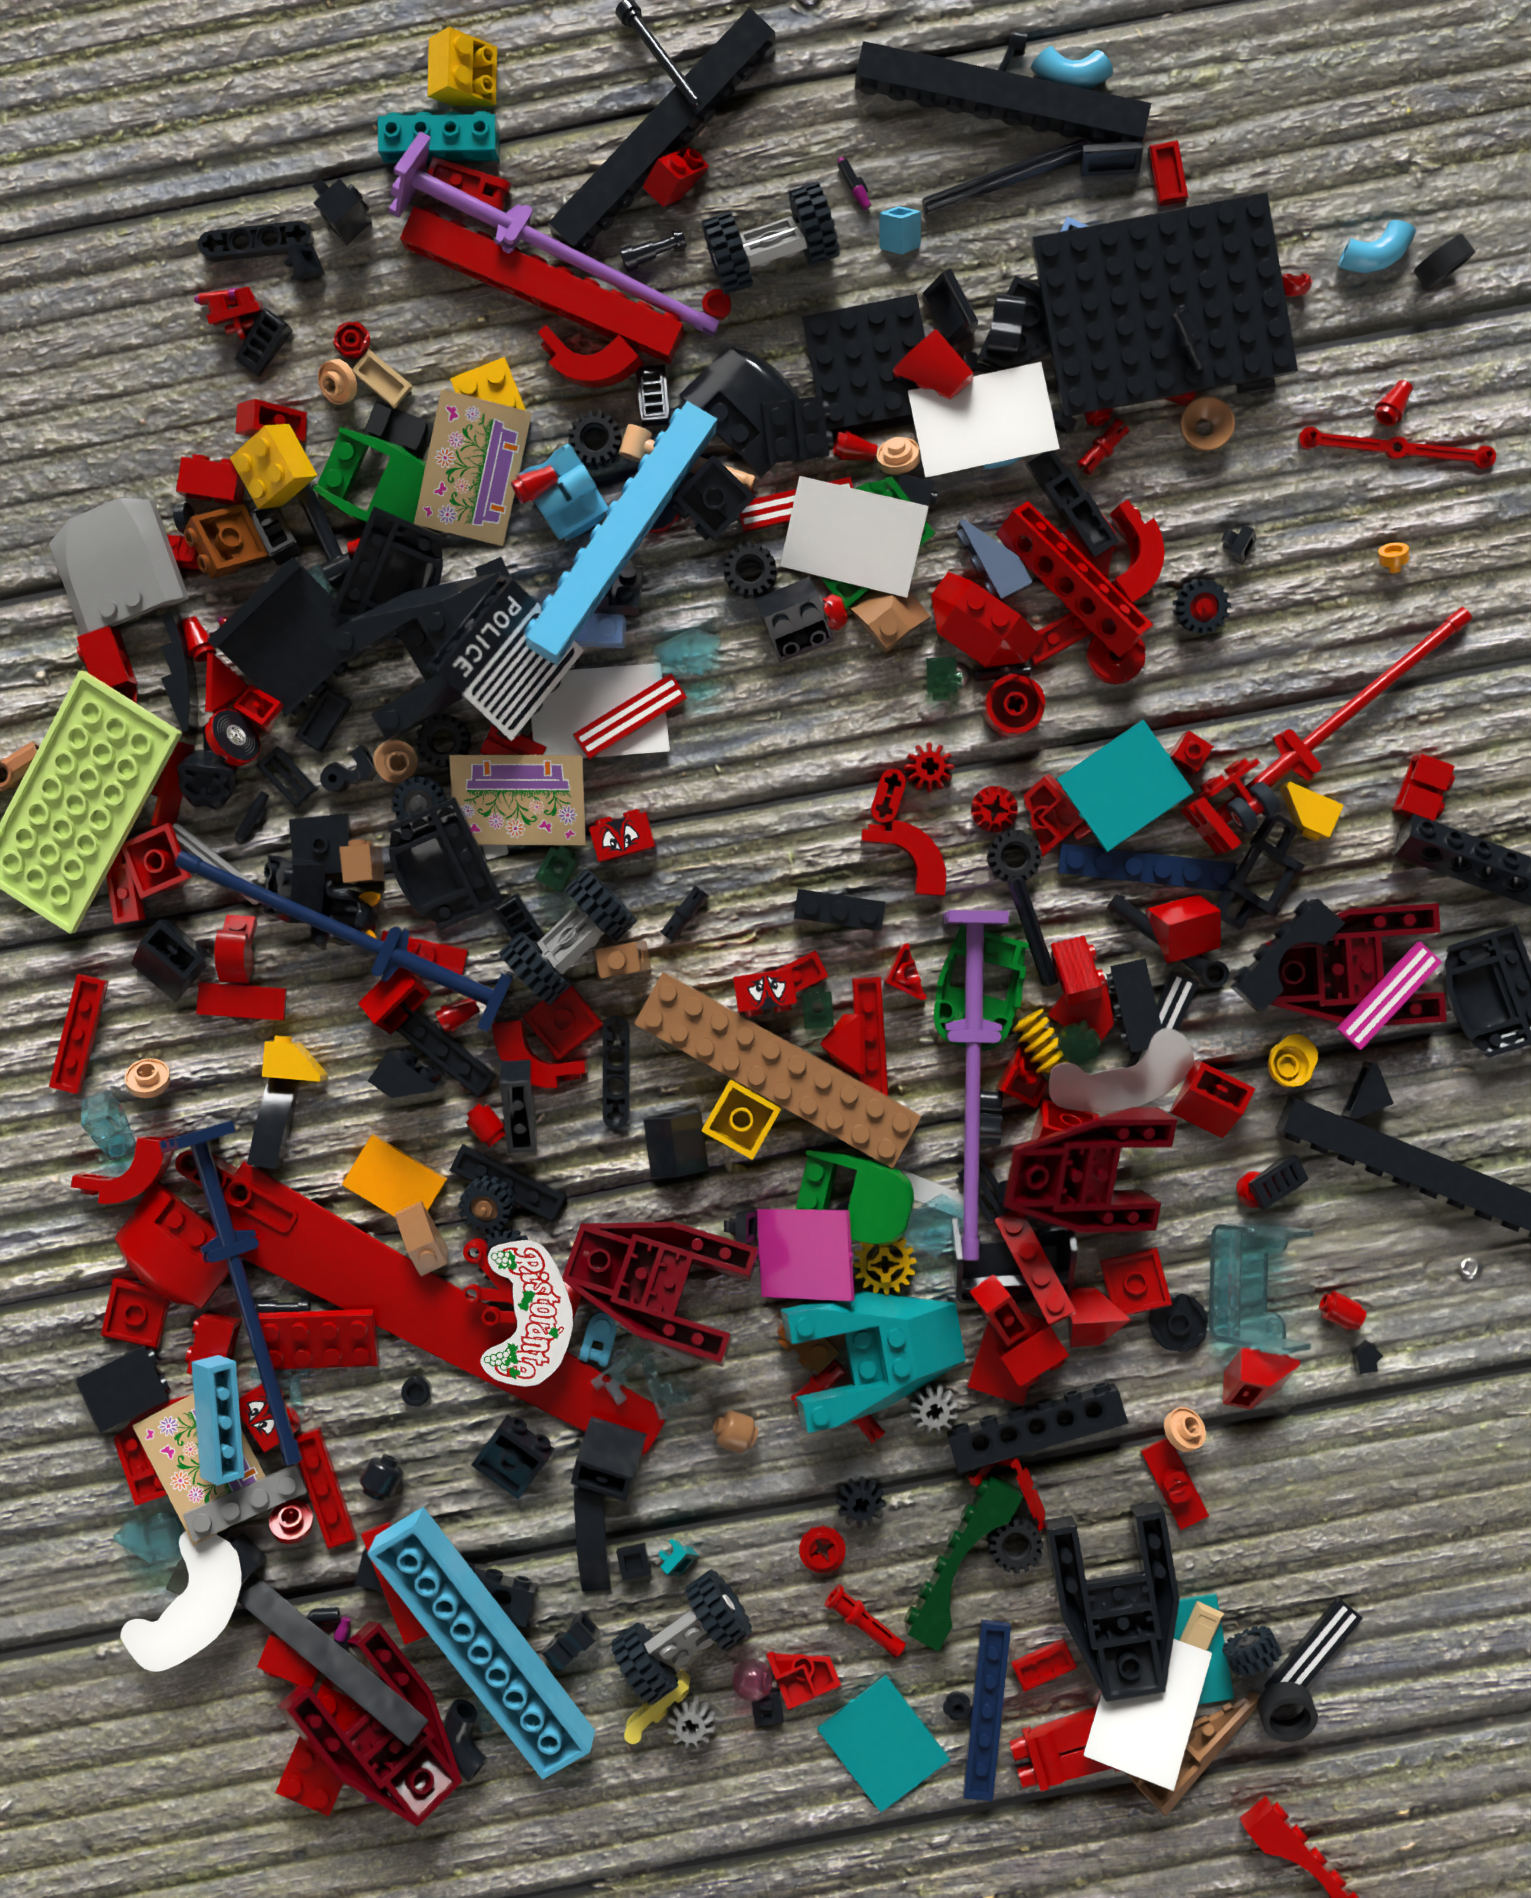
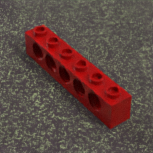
[995,501,1153,658]

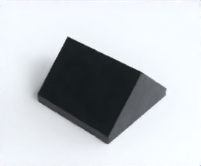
[643,1112,709,1177]

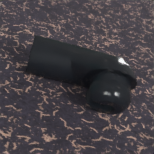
[306,1607,340,1628]

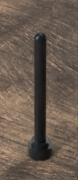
[615,0,702,108]

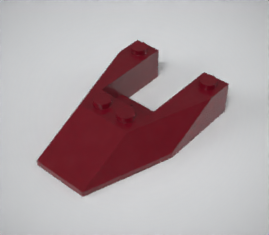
[1261,903,1447,1026]
[1004,1107,1178,1233]
[562,1222,759,1367]
[276,1621,462,1827]

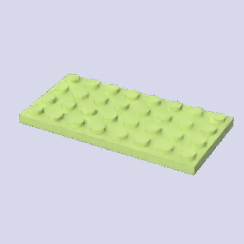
[0,671,183,934]

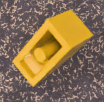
[1280,781,1344,841]
[262,1035,327,1082]

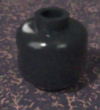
[359,1454,404,1501]

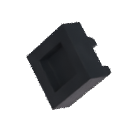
[285,244,325,281]
[1221,525,1257,565]
[724,1210,757,1243]
[751,1689,784,1726]

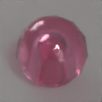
[732,1658,772,1702]

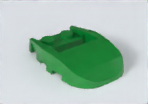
[313,427,426,528]
[933,925,1029,1051]
[795,1149,914,1245]

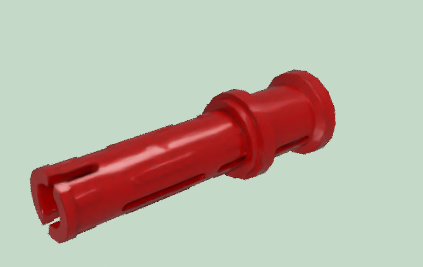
[824,1584,906,1658]

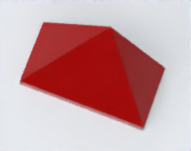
[205,653,248,715]
[232,684,284,735]
[820,1014,865,1074]

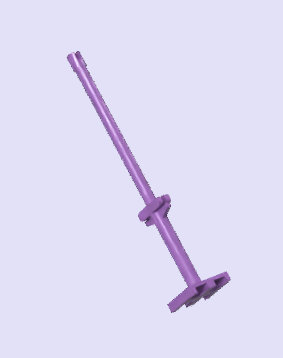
[388,132,720,337]
[943,910,1009,1260]

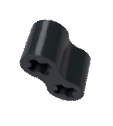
[987,293,1026,354]

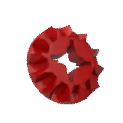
[971,786,1018,833]
[799,1524,846,1573]

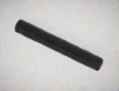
[1008,876,1058,987]

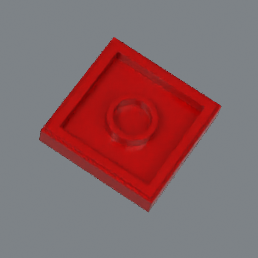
[522,985,604,1062]
[1099,1247,1172,1316]
[100,1277,170,1349]

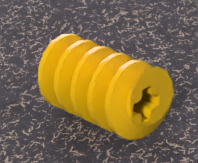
[1012,1009,1071,1074]

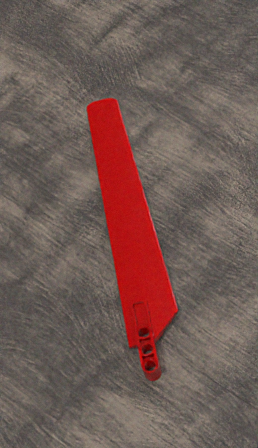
[175,1148,666,1455]

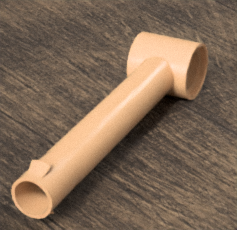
[618,424,755,491]

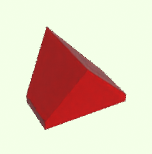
[883,943,927,1001]
[996,1042,1049,1108]
[1067,1286,1131,1348]

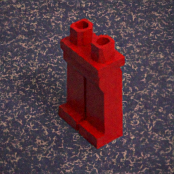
[1009,1705,1121,1792]

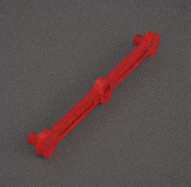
[1298,426,1496,469]

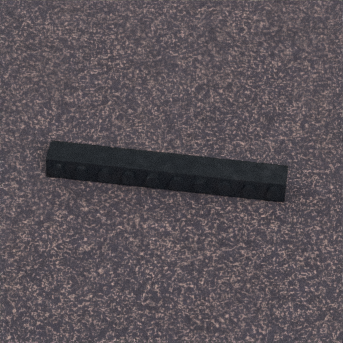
[548,7,776,252]
[854,41,1151,144]
[1276,1096,1531,1238]

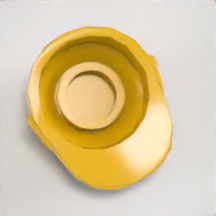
[1267,1033,1318,1088]

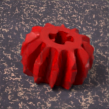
[904,742,954,793]

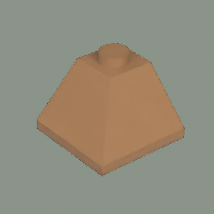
[849,589,931,653]

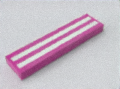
[1336,942,1442,1050]

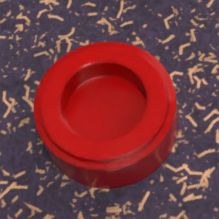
[702,289,731,321]

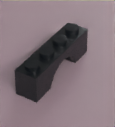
[1230,899,1345,1012]

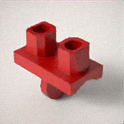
[206,286,264,340]

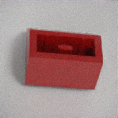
[1169,1060,1256,1139]
[1223,1347,1300,1410]

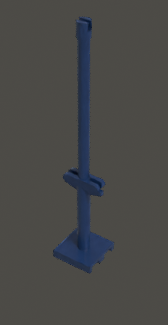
[174,850,514,1032]
[159,1121,302,1466]

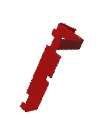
[968,1458,1046,1532]

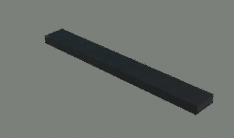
[237,1573,429,1748]

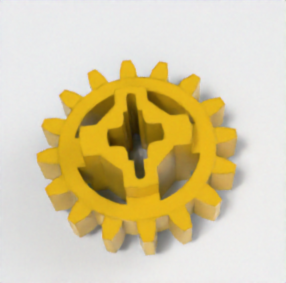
[853,1237,917,1295]

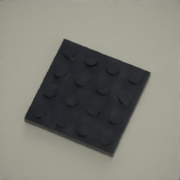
[802,294,925,433]

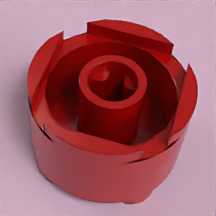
[983,674,1046,737]

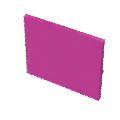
[757,1209,854,1301]

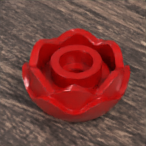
[1282,273,1313,296]
[333,322,370,359]
[822,594,848,631]
[1236,1171,1270,1208]

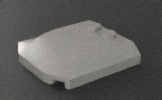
[49,497,189,635]

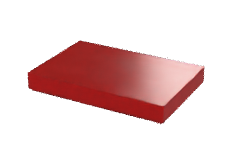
[967,1311,1046,1405]

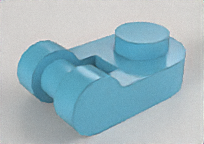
[578,1311,618,1367]

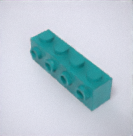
[378,111,500,163]

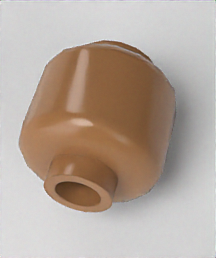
[712,1410,758,1453]

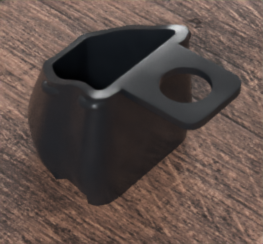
[177,723,241,809]

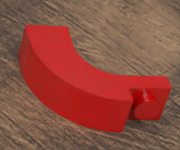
[537,325,644,388]
[1109,499,1165,604]
[860,820,946,896]
[492,1019,588,1088]
[71,1135,173,1204]

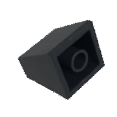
[74,1346,171,1433]

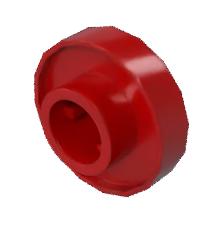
[269,1499,314,1544]

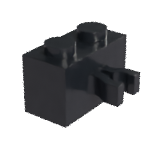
[312,178,372,246]

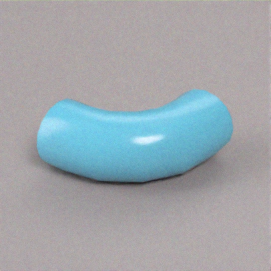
[1030,46,1113,90]
[1338,220,1416,274]

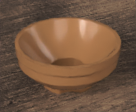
[1180,396,1235,452]

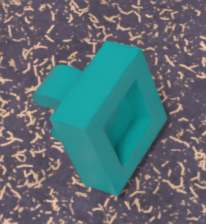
[658,1539,699,1577]

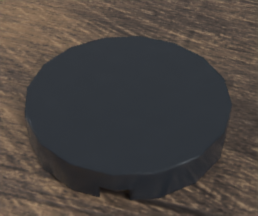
[1149,1293,1208,1352]

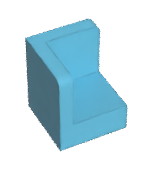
[879,206,921,255]

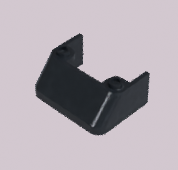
[951,1218,1078,1304]

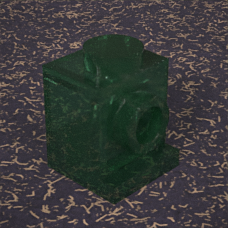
[534,845,579,893]
[802,986,834,1029]

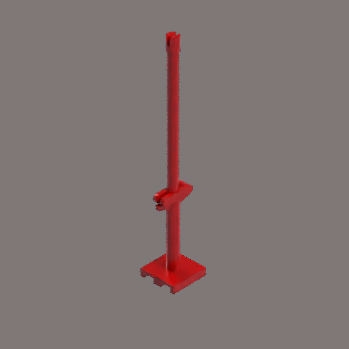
[1180,607,1472,855]

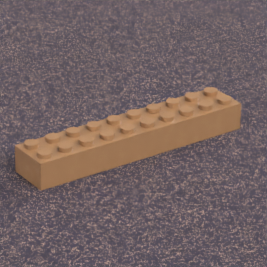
[634,972,921,1169]

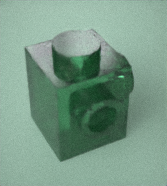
[924,657,962,702]
[1058,1020,1101,1066]

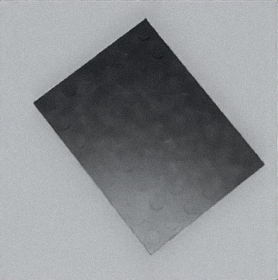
[1031,192,1298,418]

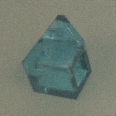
[653,628,721,677]
[81,1090,136,1160]
[113,1512,184,1563]

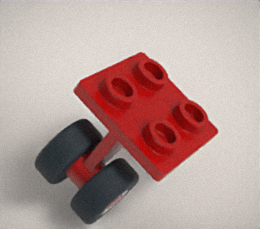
[1196,758,1281,833]

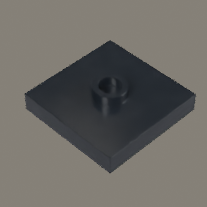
[289,813,351,875]

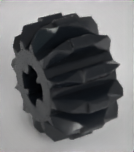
[836,1476,886,1529]

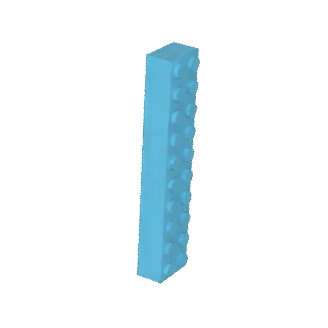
[367,1507,595,1780]

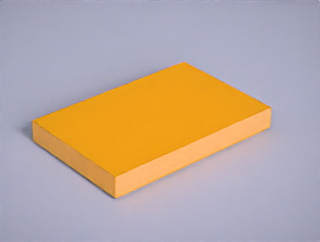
[341,1134,447,1217]

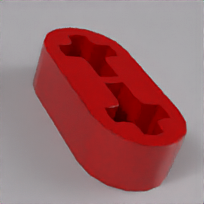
[870,769,906,824]

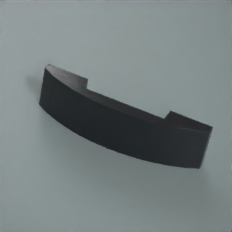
[574,1485,612,1591]

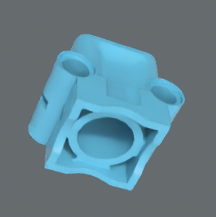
[518,444,608,541]

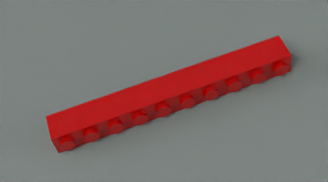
[400,206,684,365]

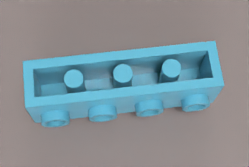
[191,1355,245,1486]

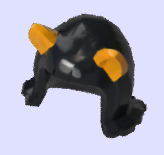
[310,880,381,950]

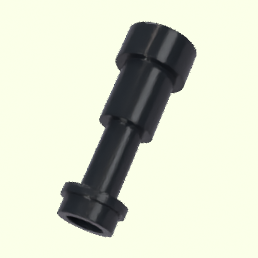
[619,229,687,272]
[242,1297,311,1321]

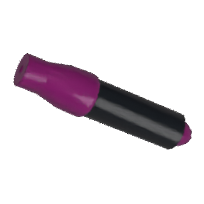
[837,157,872,210]
[334,1616,351,1650]

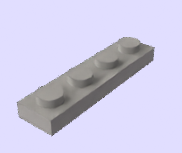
[183,1463,307,1542]

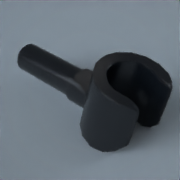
[997,31,1028,71]
[961,352,1001,374]

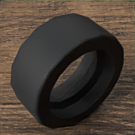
[1413,234,1475,289]
[1257,1682,1318,1742]

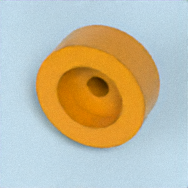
[1378,543,1410,574]

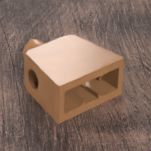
[592,941,651,979]

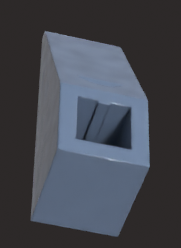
[956,519,1032,602]

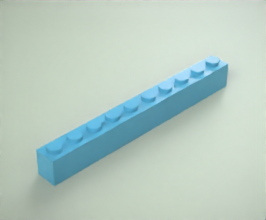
[524,401,717,666]

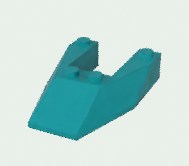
[781,1291,966,1433]

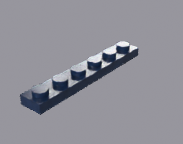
[1057,844,1237,892]
[963,1619,1011,1801]

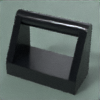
[922,268,978,346]

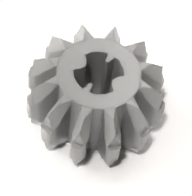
[909,1384,959,1435]
[667,1696,716,1750]

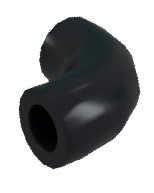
[443,1699,488,1782]

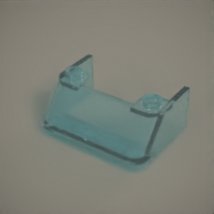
[1209,1223,1314,1355]

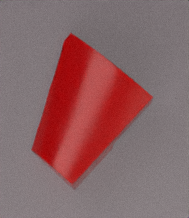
[892,329,974,400]
[1023,774,1084,857]
[766,1652,842,1711]

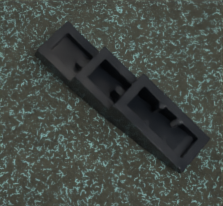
[1026,450,1119,558]
[161,611,198,736]

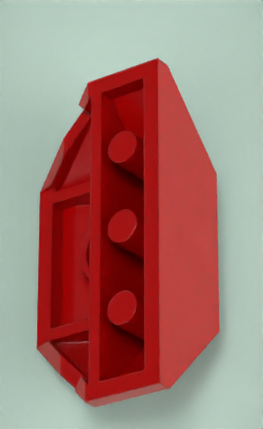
[931,572,1043,668]

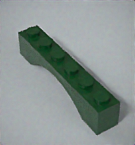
[904,1472,1023,1652]

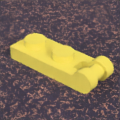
[624,1668,690,1744]

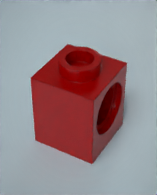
[1170,731,1214,775]

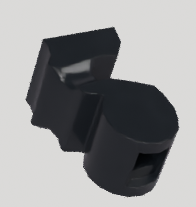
[320,744,377,793]
[979,1089,1003,1145]
[541,1611,600,1671]

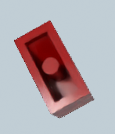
[235,399,307,442]

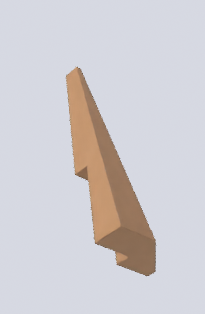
[1124,1691,1259,1817]

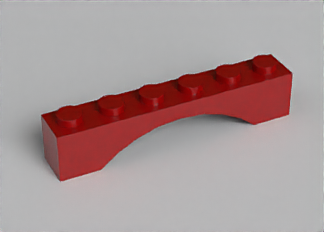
[1239,1796,1360,1898]

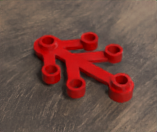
[462,1238,517,1326]

